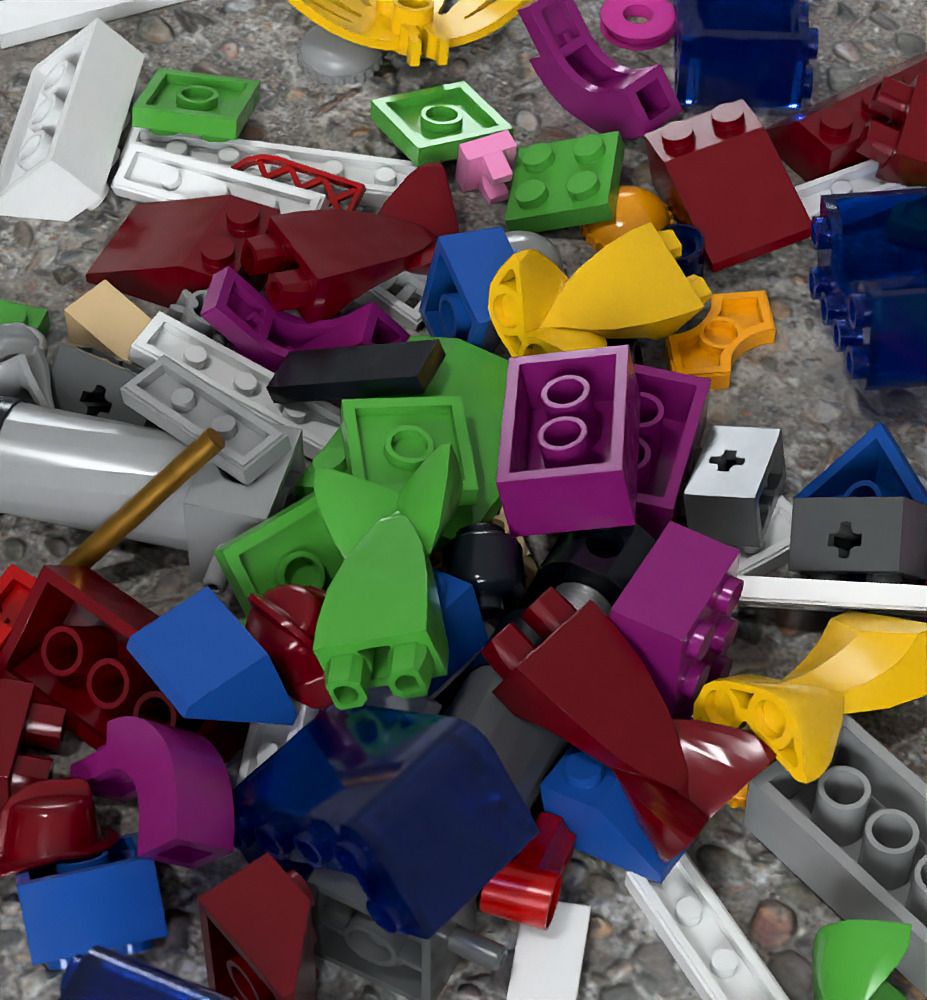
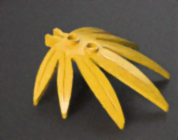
[287,0,532,66]

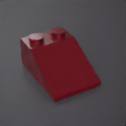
[644,99,815,273]
[86,194,281,308]

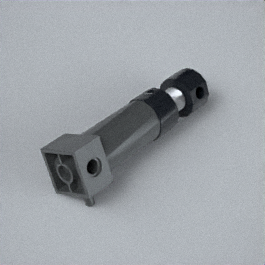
[307,524,656,1000]

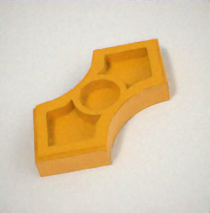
[664,290,776,390]

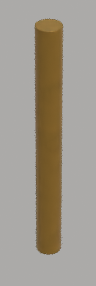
[58,428,225,569]

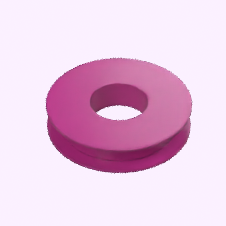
[599,0,676,51]

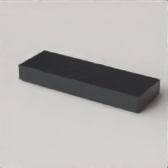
[266,339,446,404]

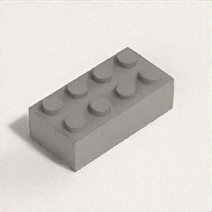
[743,714,927,997]

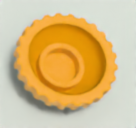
[580,185,674,251]

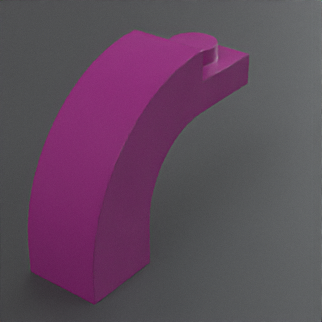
[517,0,683,139]
[200,266,411,373]
[70,716,234,870]

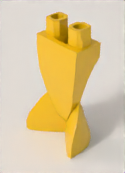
[488,222,712,357]
[693,610,927,784]

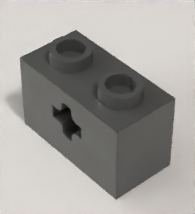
[50,342,163,430]
[677,425,786,548]
[788,497,927,584]

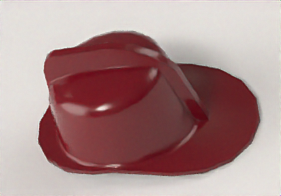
[245,584,336,710]
[0,777,120,878]

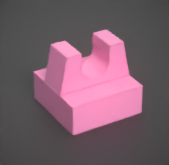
[455,130,517,205]

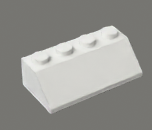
[0,18,145,222]

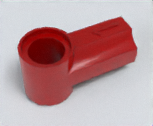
[480,812,577,931]

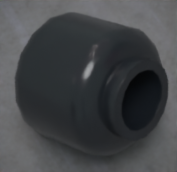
[442,523,526,622]

